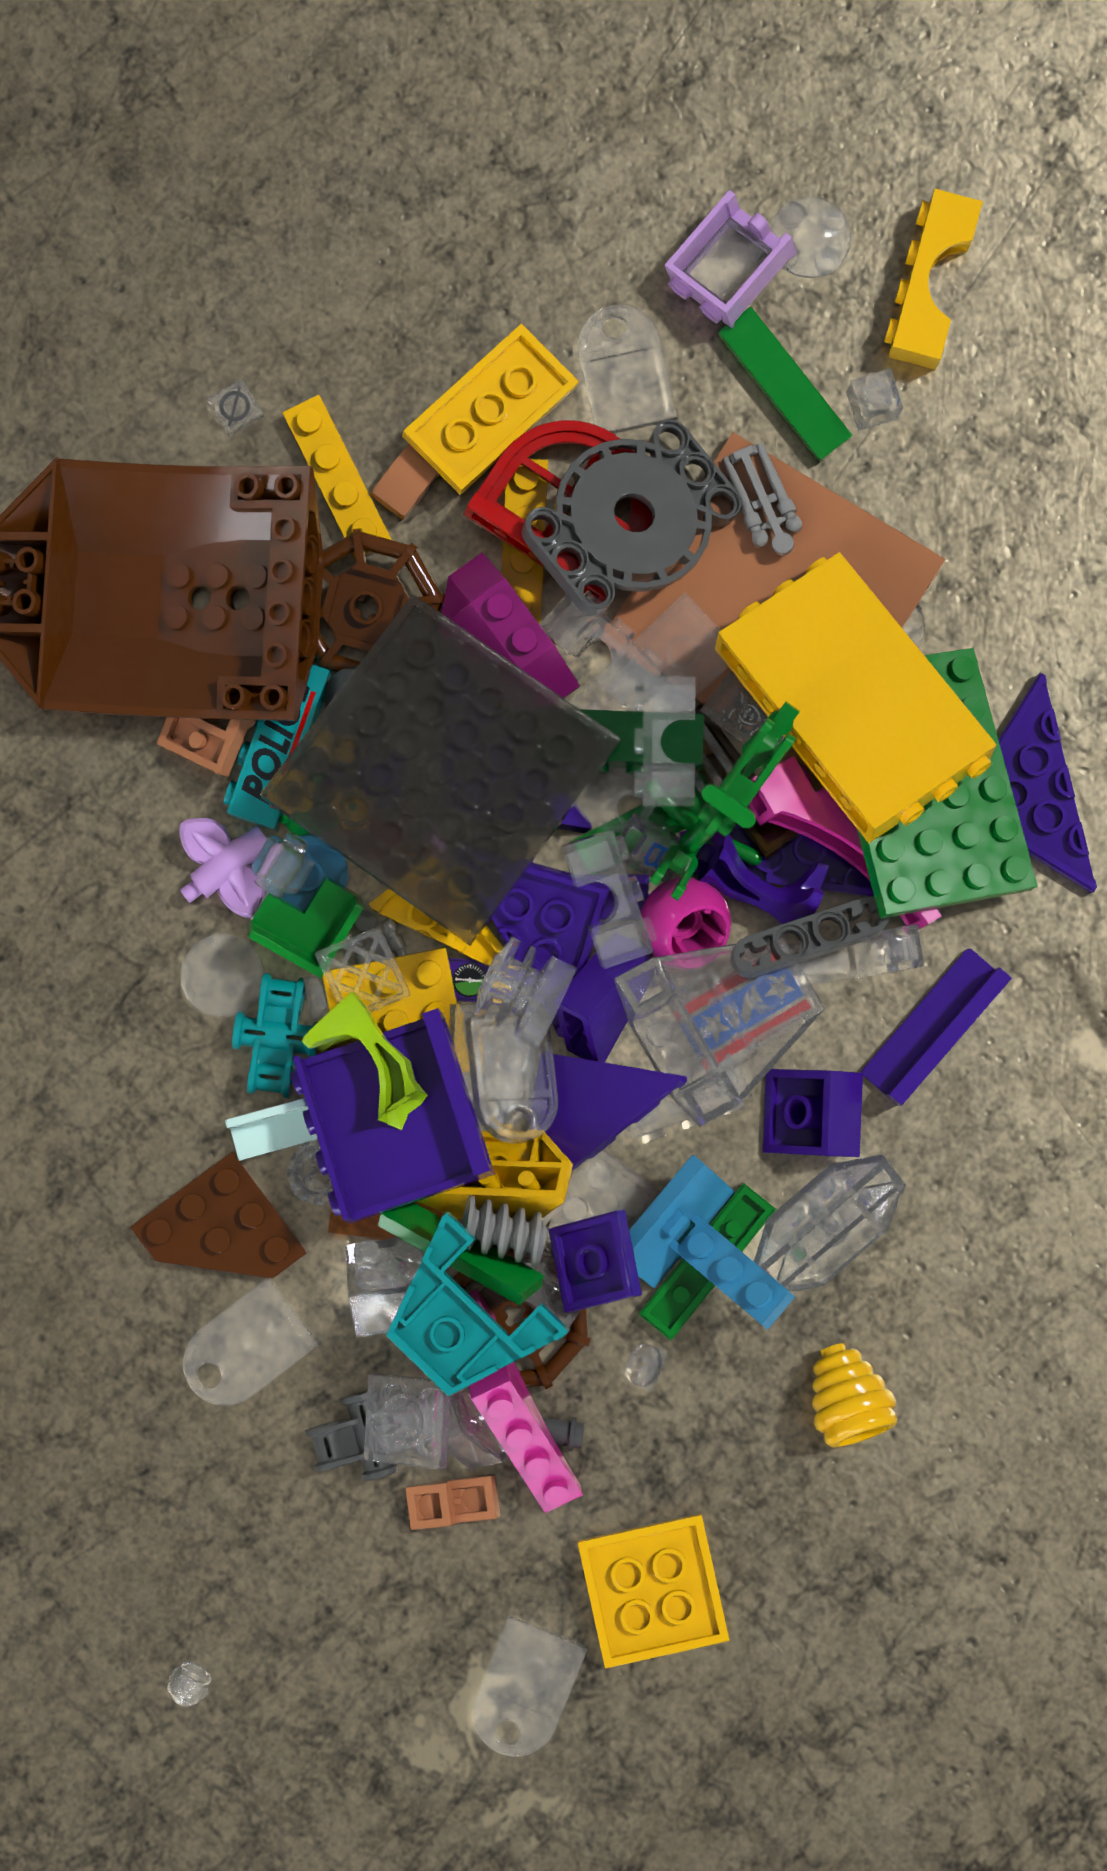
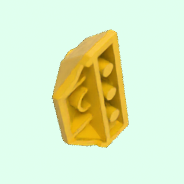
[417,1130,573,1222]

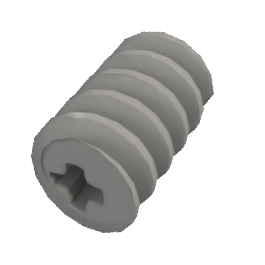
[461,1195,551,1267]

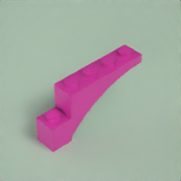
[749,756,942,933]
[468,1289,583,1513]

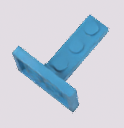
[629,1155,795,1330]

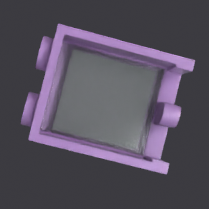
[664,190,797,328]

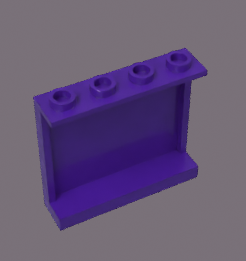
[290,1008,495,1224]

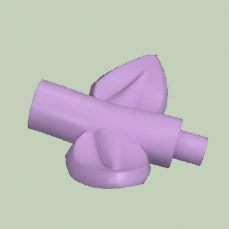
[179,818,274,918]

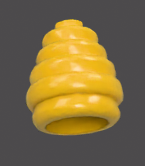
[812,1343,898,1447]

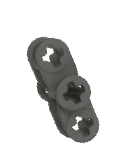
[305,1388,434,1481]

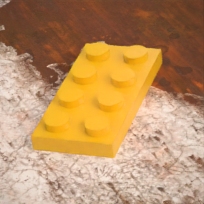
[402,323,579,495]

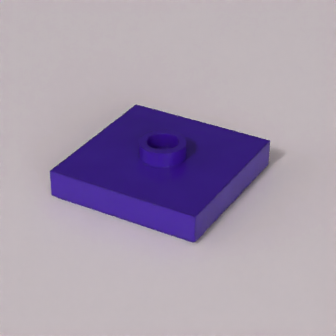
[549,1210,642,1313]

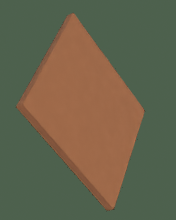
[600,432,946,772]

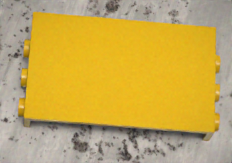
[715,552,997,843]

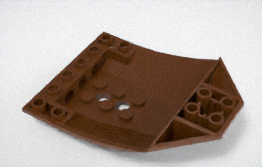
[0,457,324,721]

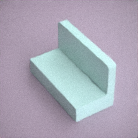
[225,1098,318,1161]

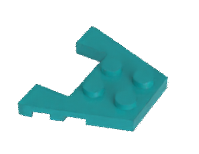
[386,1211,570,1396]

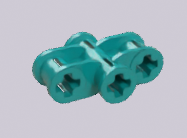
[232,973,318,1099]

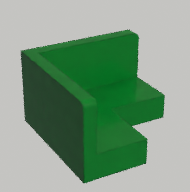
[246,876,364,978]

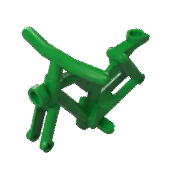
[645,701,800,901]

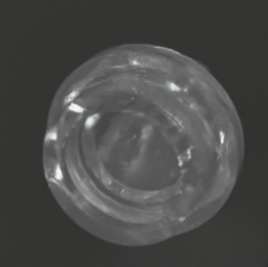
[167,1661,211,1707]

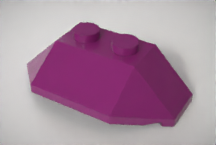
[438,552,581,708]

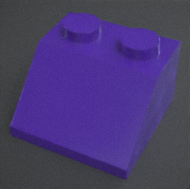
[763,1069,863,1157]

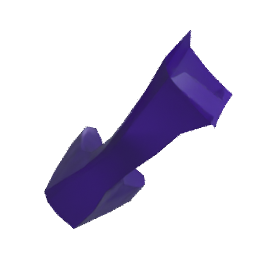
[698,832,829,924]

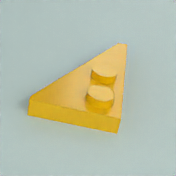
[369,855,522,979]

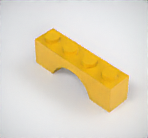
[884,189,983,370]

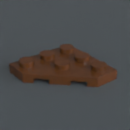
[131,1151,308,1278]

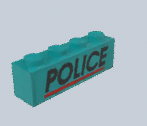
[223,665,332,832]

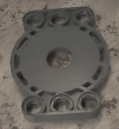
[521,420,742,616]

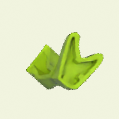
[302,992,428,1130]

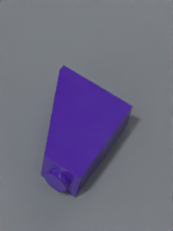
[554,931,654,1062]

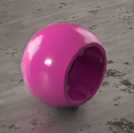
[640,877,731,969]

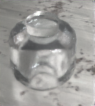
[252,832,314,898]

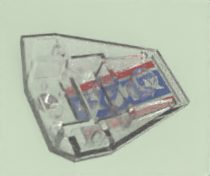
[614,936,825,1127]

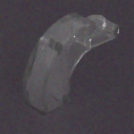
[769,925,924,990]

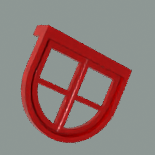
[463,420,652,604]

